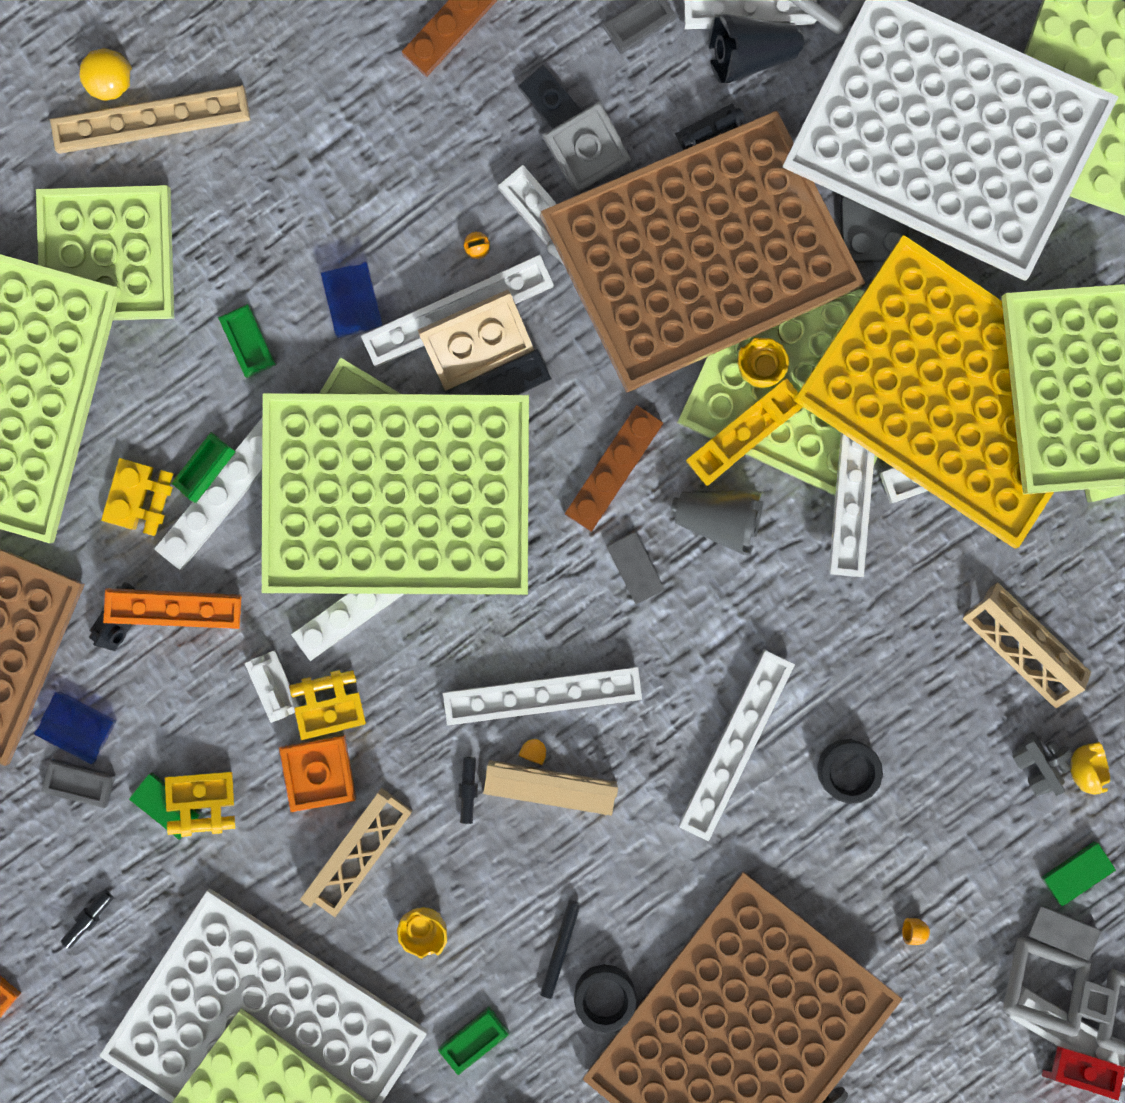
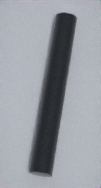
[540,900,581,999]

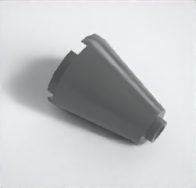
[670,490,764,556]

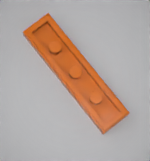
[103,588,242,629]

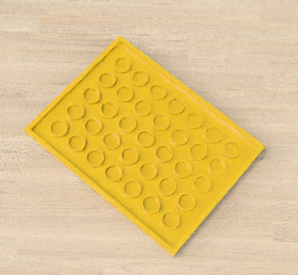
[793,235,1054,549]

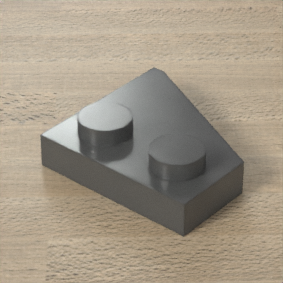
[840,198,909,263]

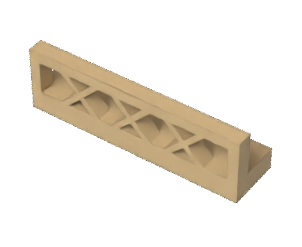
[962,582,1091,708]
[483,760,618,816]
[300,788,413,917]

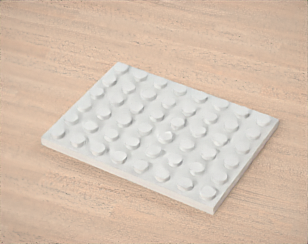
[783,0,1118,281]
[100,888,428,1103]

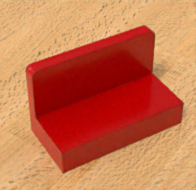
[1042,1046,1125,1101]

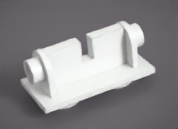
[244,650,299,723]

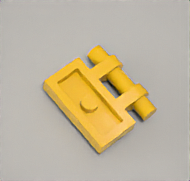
[101,458,174,536]
[289,670,366,740]
[165,772,235,837]

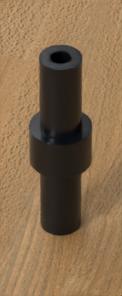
[458,757,478,824]
[61,890,114,949]

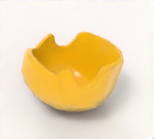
[79,48,132,101]
[738,338,789,388]
[1070,742,1110,795]
[397,907,447,959]

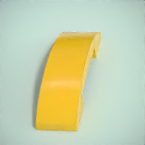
[686,378,803,486]

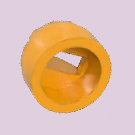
[464,231,490,259]
[518,739,547,765]
[902,918,930,945]

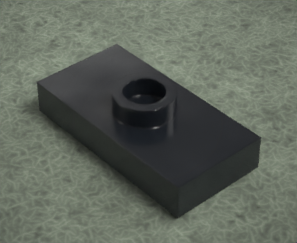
[518,65,582,129]
[479,349,552,395]

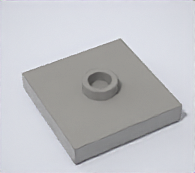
[542,101,632,194]

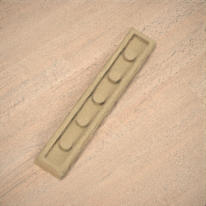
[50,85,251,154]

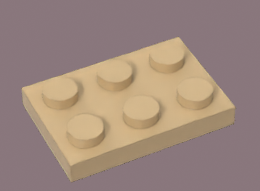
[418,290,534,391]

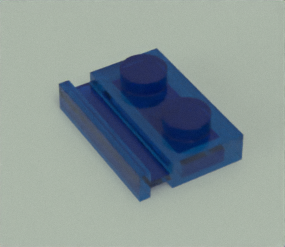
[321,262,383,338]
[34,691,117,764]

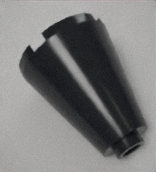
[708,14,804,83]

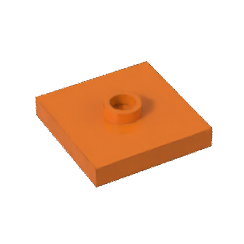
[279,735,356,812]

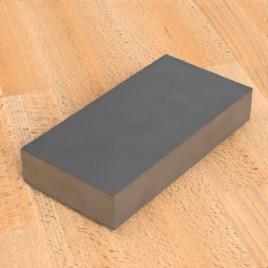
[603,0,676,55]
[606,532,665,605]
[41,759,116,808]
[1025,903,1101,961]

